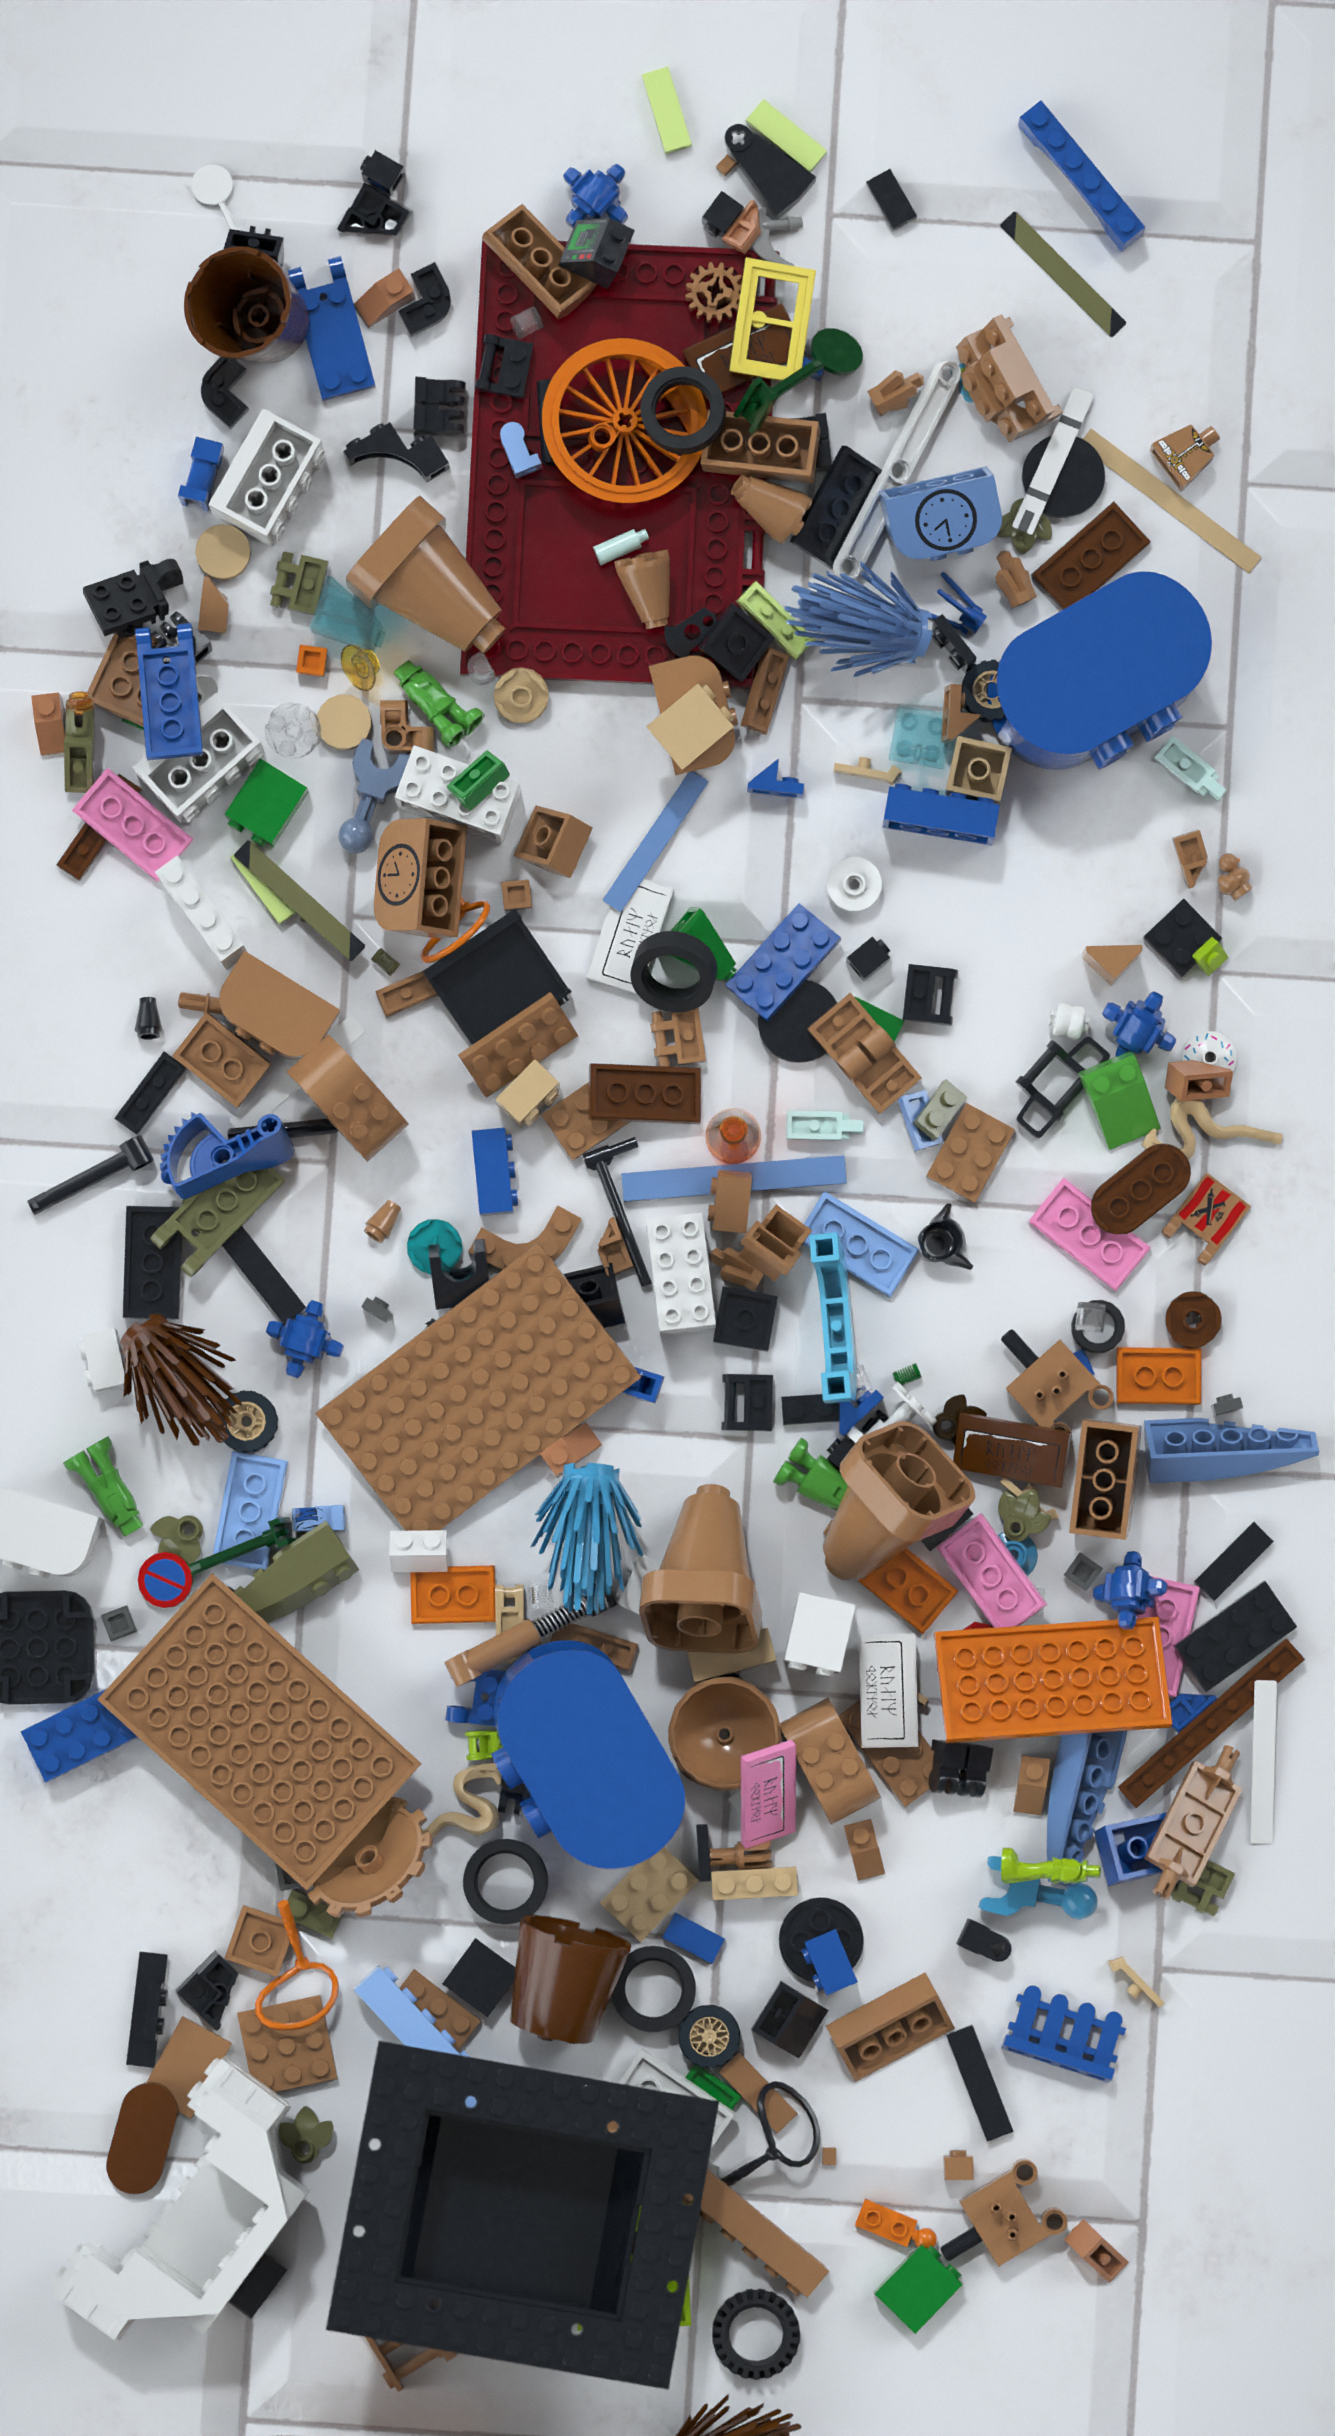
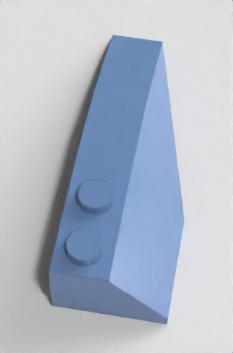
[1144,1418,1319,1483]
[1047,1730,1128,1887]

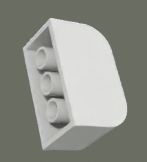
[0,1486,104,1578]

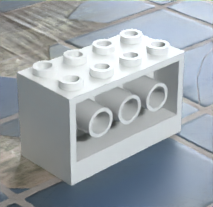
[208,408,326,547]
[133,693,264,824]
[394,745,521,845]
[646,1212,716,1336]
[783,1593,855,1678]

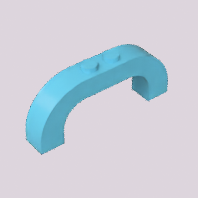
[809,1232,857,1404]

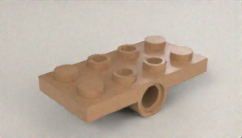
[807,993,922,1114]

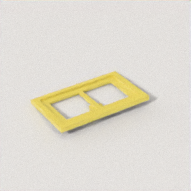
[729,258,816,381]

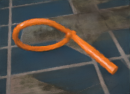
[420,896,490,963]
[255,1900,339,2031]

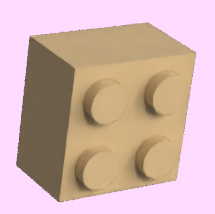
[945,736,1012,805]
[496,1059,560,1128]

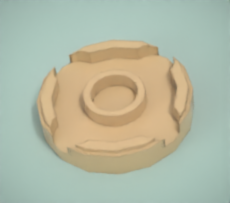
[195,524,251,580]
[494,667,549,723]
[316,695,372,750]

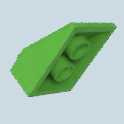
[1078,1051,1161,1150]

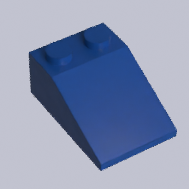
[1094,1812,1167,1886]

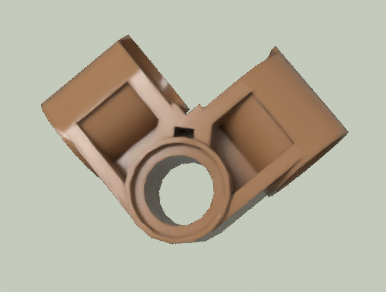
[380,700,434,755]

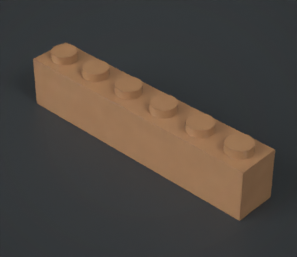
[682,2168,829,2298]

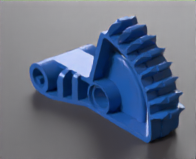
[160,1112,295,1199]

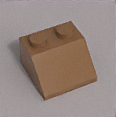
[513,805,593,878]

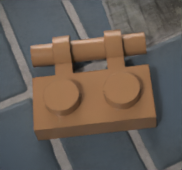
[650,1008,706,1067]

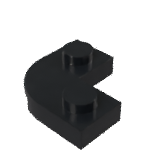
[398,262,451,337]
[201,356,249,430]

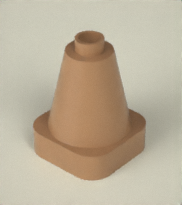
[346,496,506,654]
[823,1421,975,1580]
[639,1484,762,1653]

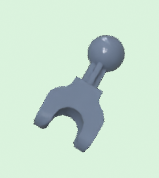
[338,738,410,854]

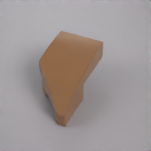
[198,576,229,633]
[1172,830,1208,889]
[597,1217,634,1277]

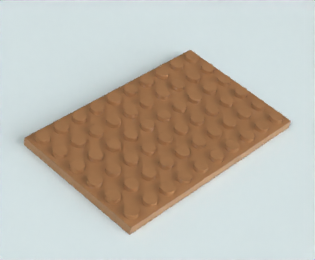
[315,1242,641,1531]
[97,1573,422,1891]

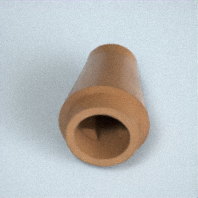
[364,1200,401,1243]

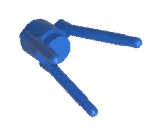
[931,572,987,635]

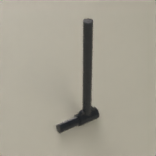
[582,1137,652,1287]

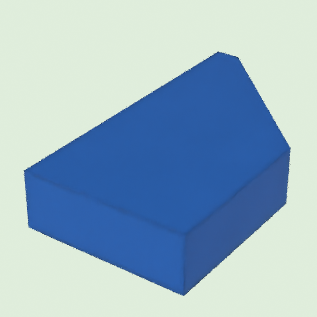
[1170,1693,1217,1733]

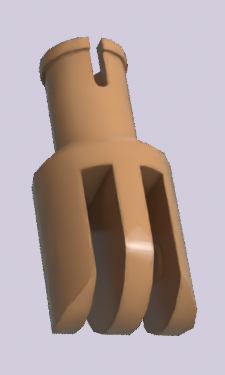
[709,1841,772,1870]

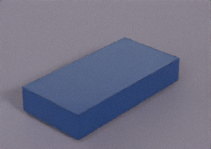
[662,1912,725,1964]

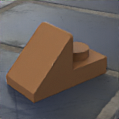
[941,684,981,743]
[844,1819,885,1881]

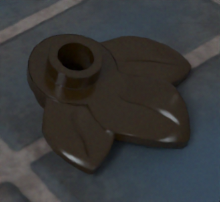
[932,1394,987,1445]

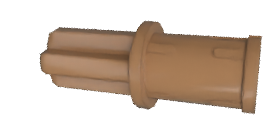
[178,992,223,1015]

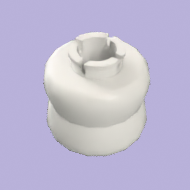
[1048,1002,1090,1040]

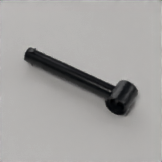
[27,1135,154,1215]

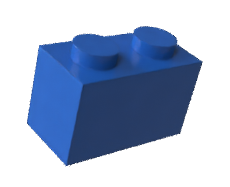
[801,1929,858,1995]

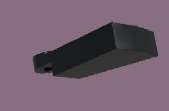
[725,124,816,219]

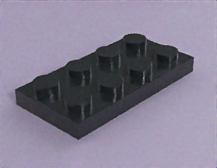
[789,445,882,570]
[123,1206,182,1320]
[1173,1581,1297,1692]

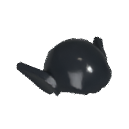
[918,1203,973,1270]

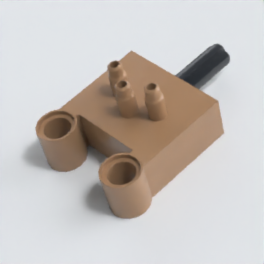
[1001,1329,1114,1441]
[940,2158,1068,2267]

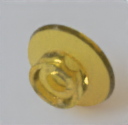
[341,645,380,691]

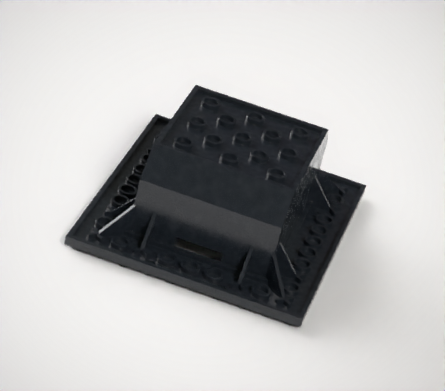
[326,2041,719,2390]

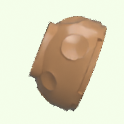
[668,1677,781,1791]

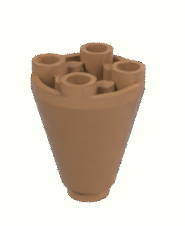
[731,475,812,544]
[614,549,670,629]

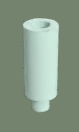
[593,529,649,565]

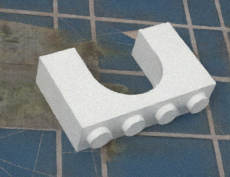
[155,855,247,970]

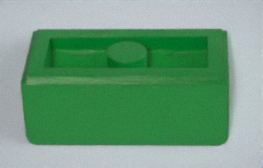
[446,750,510,811]

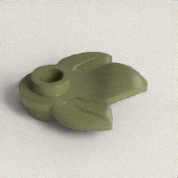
[997,498,1052,554]
[998,1489,1052,1542]
[150,1515,203,1564]
[279,2106,334,2164]

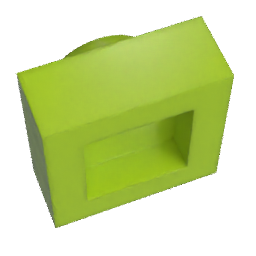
[1192,937,1229,976]

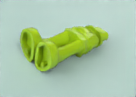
[1001,1847,1101,1884]

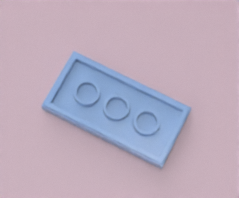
[803,1191,920,1297]
[213,1451,288,1570]

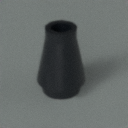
[135,997,162,1040]

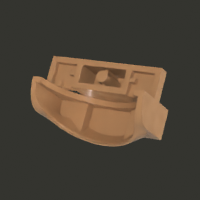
[956,314,1063,443]

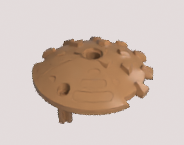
[307,1797,433,1918]

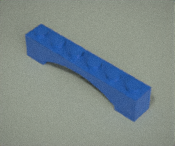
[1018,100,1145,252]

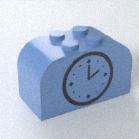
[879,466,1002,561]

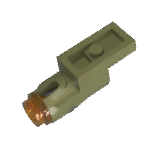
[64,691,95,793]

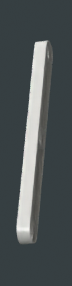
[833,361,961,579]

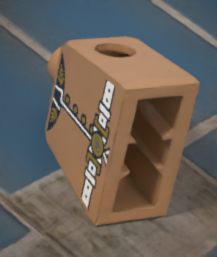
[1150,425,1220,491]

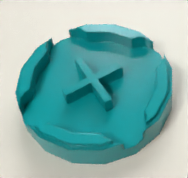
[407,1219,463,1275]

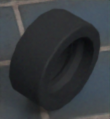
[1071,1300,1125,1354]

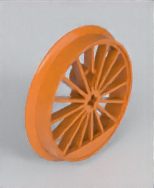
[542,338,707,503]

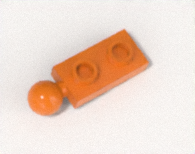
[855,2198,937,2249]

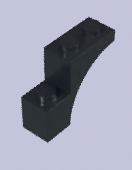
[343,422,450,483]

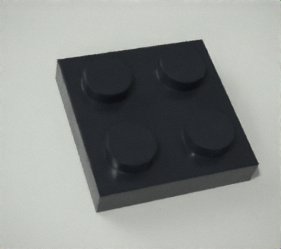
[698,604,775,682]
[932,614,977,674]
[1143,899,1222,978]
[713,1286,778,1352]

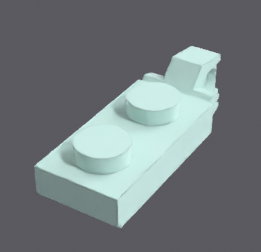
[1154,736,1227,801]
[786,1111,864,1141]

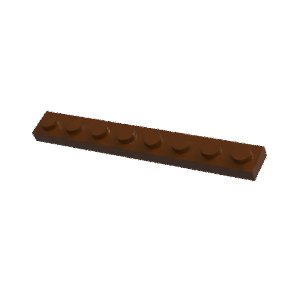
[1117,1638,1305,1808]

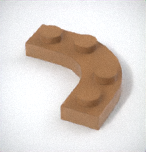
[468,1205,582,1270]

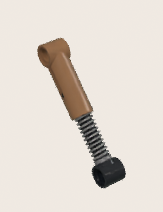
[444,1580,617,1687]

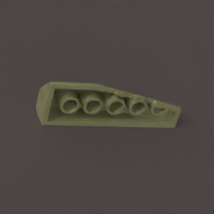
[234,1520,359,1623]

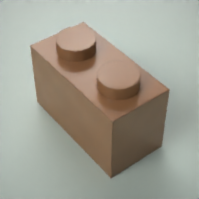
[707,1169,752,1233]

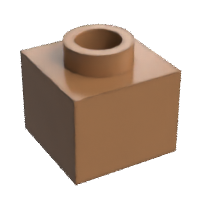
[943,2150,973,2180]

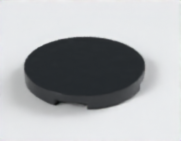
[1022,436,1105,518]
[758,980,837,1063]
[779,1897,863,1982]

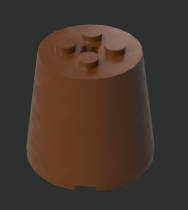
[184,247,309,363]
[510,1915,631,2044]

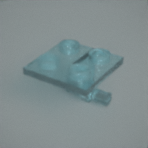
[888,705,948,769]

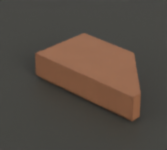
[722,199,761,254]

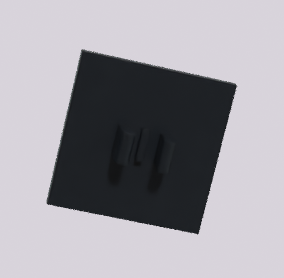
[442,1938,515,2018]

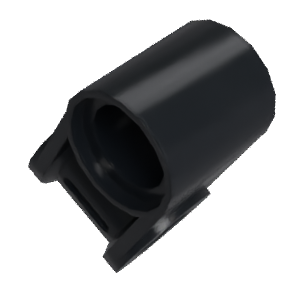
[956,1918,1012,1962]

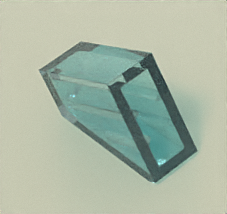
[310,576,386,654]

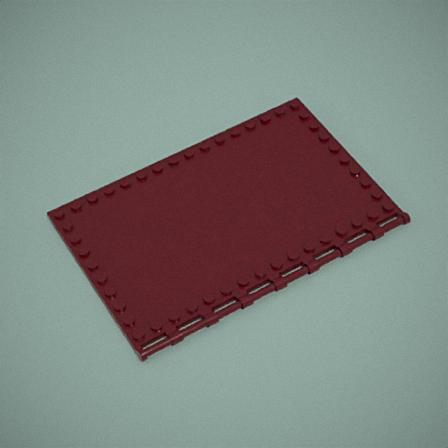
[460,240,780,690]

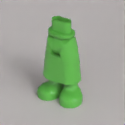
[773,1437,848,1511]

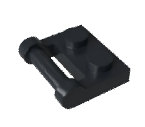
[474,334,534,399]
[902,964,958,1026]
[721,1374,773,1432]

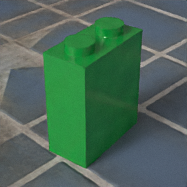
[224,758,309,848]
[874,2244,963,2334]

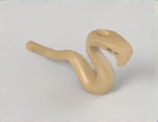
[1141,1098,1283,1160]
[423,1763,503,1837]

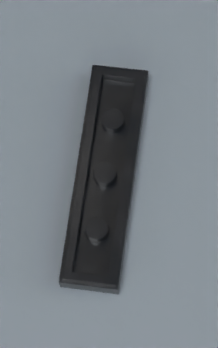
[223,1226,306,1325]
[946,2025,1014,2142]

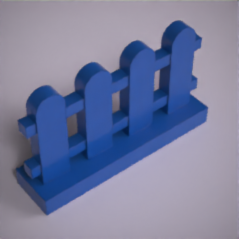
[1001,1985,1126,2083]

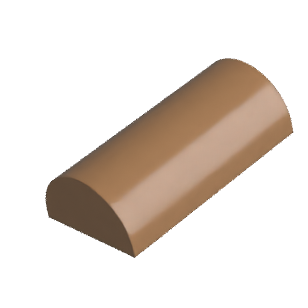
[482,204,597,319]

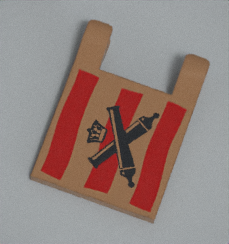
[1162,1173,1251,1265]

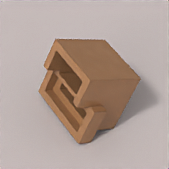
[739,1204,812,1282]

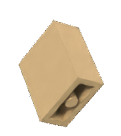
[646,683,735,770]

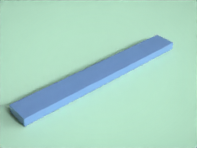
[621,1155,847,1202]

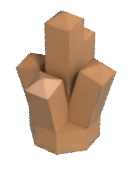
[867,370,924,416]
[995,551,1037,608]
[709,1247,764,1291]

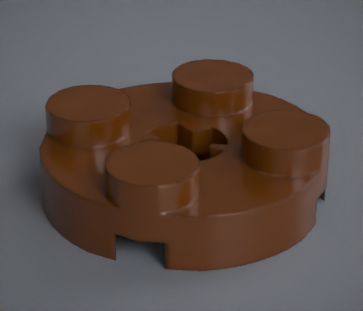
[1165,1291,1222,1348]

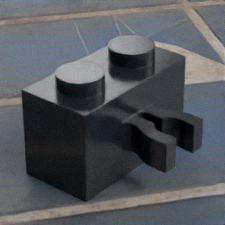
[224,226,284,268]

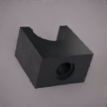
[429,1239,490,1310]

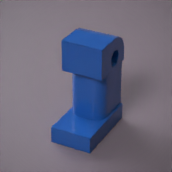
[178,436,224,512]

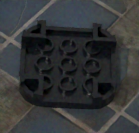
[0,1590,95,1705]

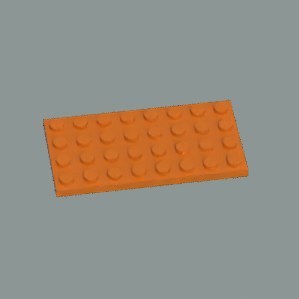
[934,1617,1172,1743]

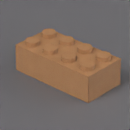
[701,410,821,484]

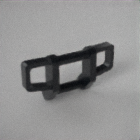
[1015,1037,1110,1139]

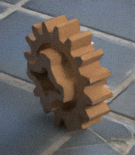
[685,262,742,324]

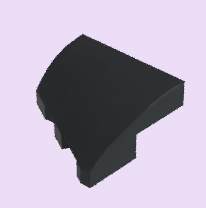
[337,183,413,236]
[175,1950,238,2031]

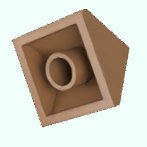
[1082,945,1142,986]

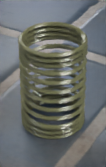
[371,948,400,976]

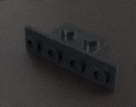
[126,1951,168,2068]

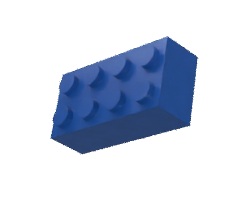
[882,784,1000,846]
[20,1689,139,1782]

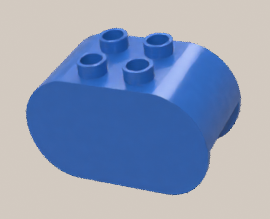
[987,571,1212,770]
[491,1640,685,1869]

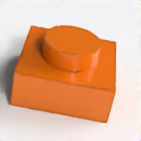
[296,645,328,677]

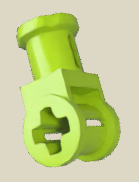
[465,1730,503,1760]

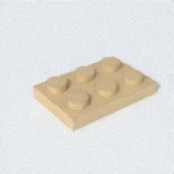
[600,1847,699,1942]

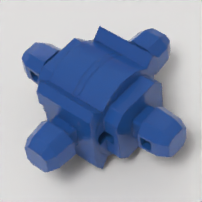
[563,164,628,229]
[1102,991,1176,1057]
[266,1300,344,1378]
[1093,1551,1167,1630]

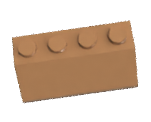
[826,1972,955,2082]

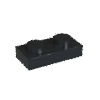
[781,1394,839,1425]

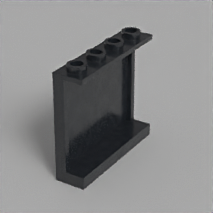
[422,909,572,1045]

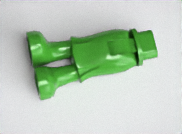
[393,660,485,748]
[63,1436,143,1537]

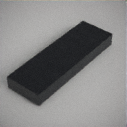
[114,1051,187,1136]
[1194,1522,1274,1601]

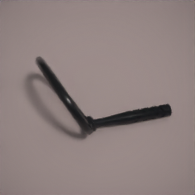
[721,2081,820,2186]

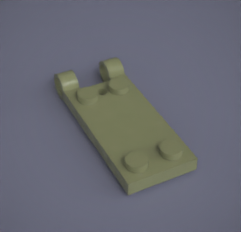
[150,1159,286,1278]

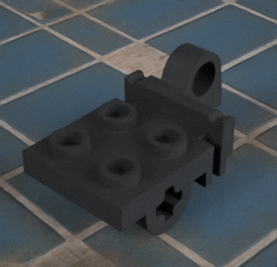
[83,558,184,638]

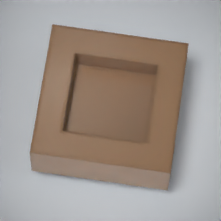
[501,879,532,911]

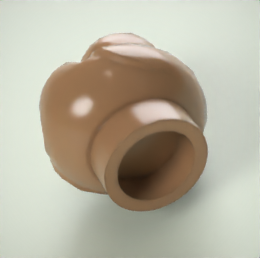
[1217,853,1252,901]

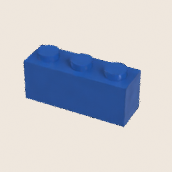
[471,1127,518,1216]

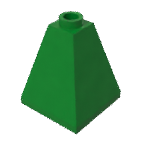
[664,907,737,982]

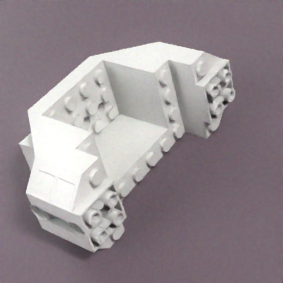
[50,2056,310,2340]

